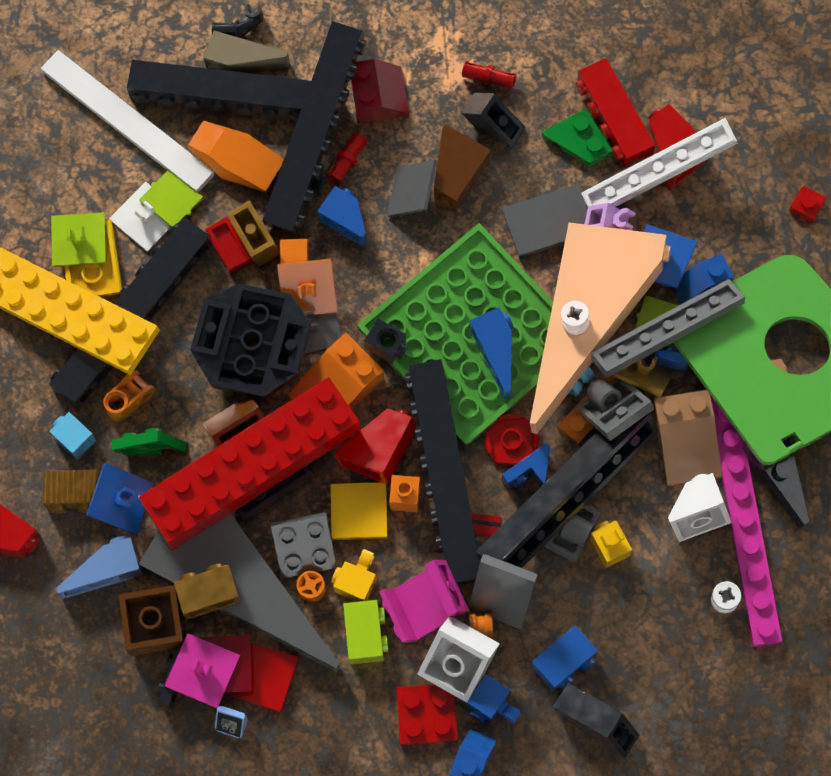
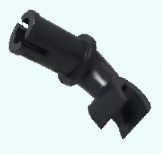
[211,4,264,38]

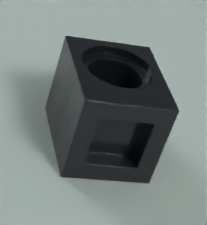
[364,318,408,365]

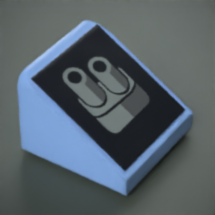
[215,706,248,738]

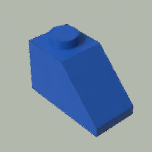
[317,186,367,247]
[672,253,734,305]

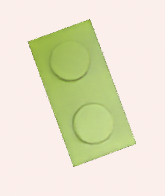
[343,600,389,664]

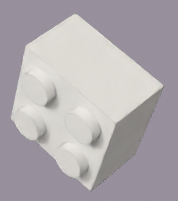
[417,616,499,702]

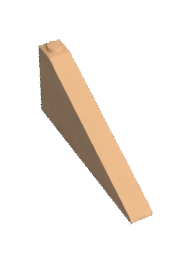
[530,223,671,434]

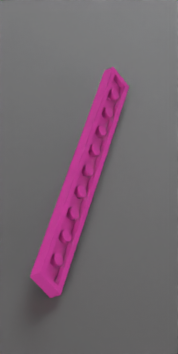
[705,388,782,647]

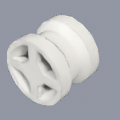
[561,300,590,335]
[710,581,741,614]

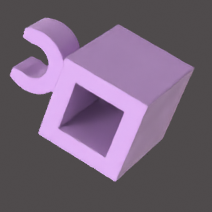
[584,203,636,230]

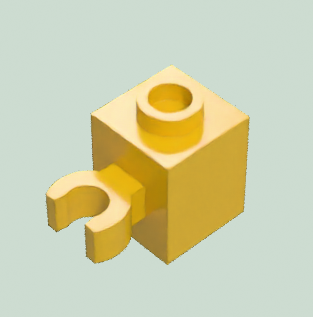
[590,521,632,568]
[331,549,377,602]

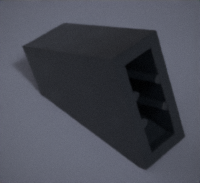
[552,683,640,759]

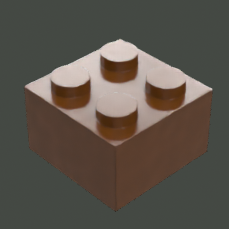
[119,585,185,656]

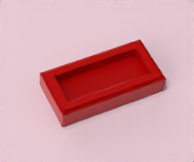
[205,216,254,275]

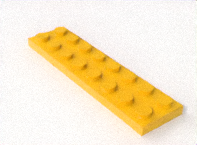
[0,247,160,375]

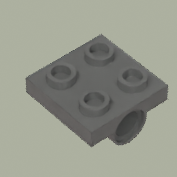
[577,378,654,441]
[544,504,601,563]
[271,512,337,579]

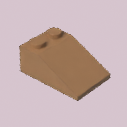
[652,390,722,486]

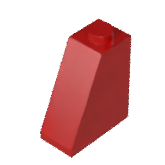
[647,104,708,191]
[334,408,416,485]
[0,504,41,558]

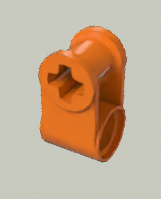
[103,369,156,422]

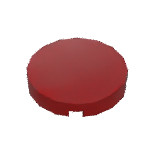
[484,413,539,468]

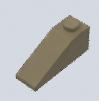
[203,31,290,73]

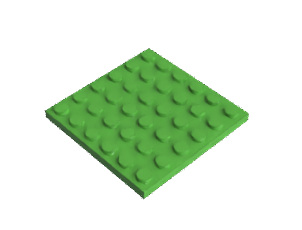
[357,223,553,447]

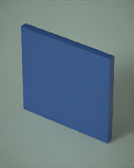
[644,224,697,289]
[86,463,154,535]

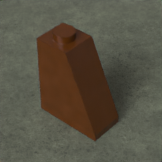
[434,124,491,211]

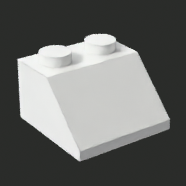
[668,473,732,542]

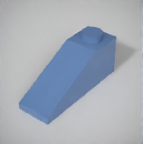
[56,536,143,599]

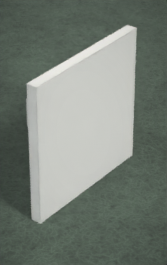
[109,182,172,252]

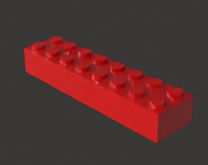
[138,377,360,551]

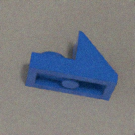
[502,443,550,490]

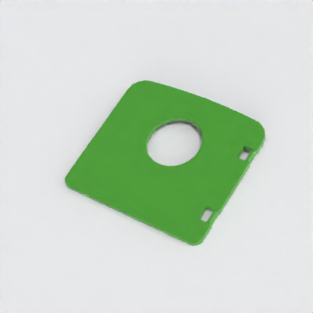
[673,255,831,465]

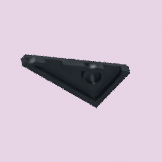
[742,437,809,528]

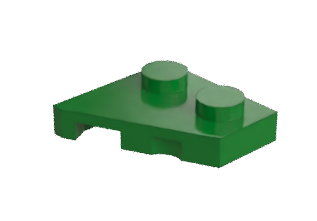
[542,108,612,167]
[111,428,188,456]

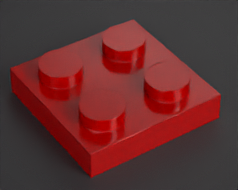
[396,684,458,746]

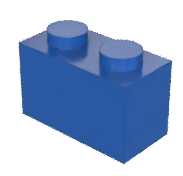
[531,625,598,692]

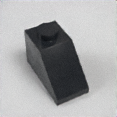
[462,92,526,148]

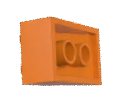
[288,333,385,410]

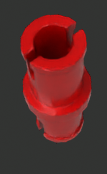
[462,61,517,90]
[326,133,367,185]

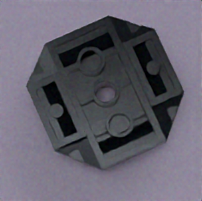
[190,283,311,399]

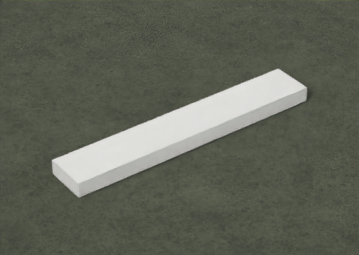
[581,118,738,207]

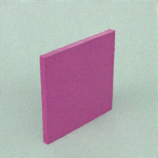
[165,634,240,709]

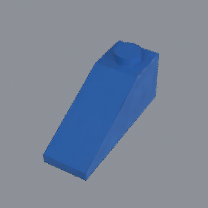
[469,307,514,400]

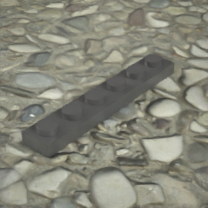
[591,279,745,378]

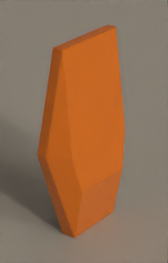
[188,121,284,193]

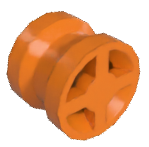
[296,571,326,603]
[469,612,494,640]

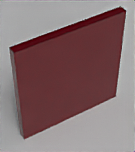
[198,635,252,693]

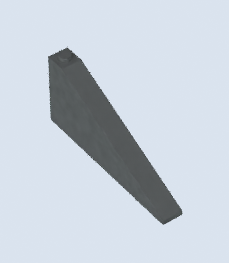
[139,514,341,673]

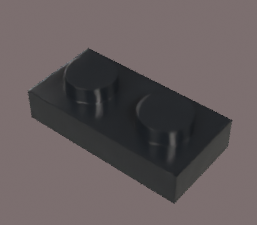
[156,647,181,710]

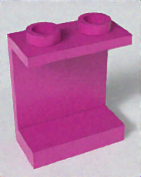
[379,560,469,643]

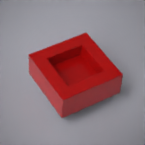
[789,185,826,223]

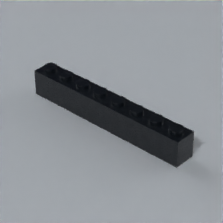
[262,21,367,236]
[127,59,311,122]
[49,218,213,410]
[405,359,480,585]
[475,413,658,568]

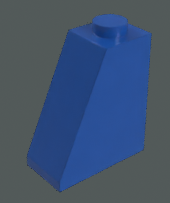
[449,729,497,776]

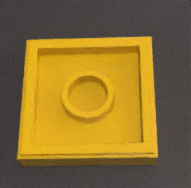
[331,482,388,540]

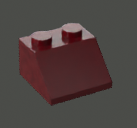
[351,59,409,124]

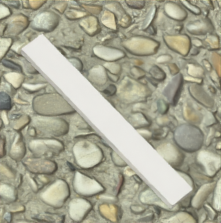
[41,50,215,193]

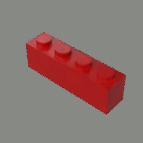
[575,58,655,168]

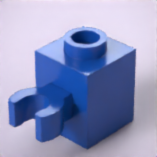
[467,674,521,724]

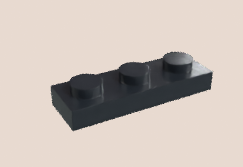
[236,465,314,523]

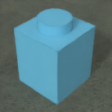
[49,412,96,460]

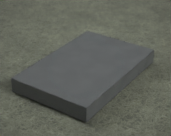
[502,184,587,259]
[468,554,538,629]

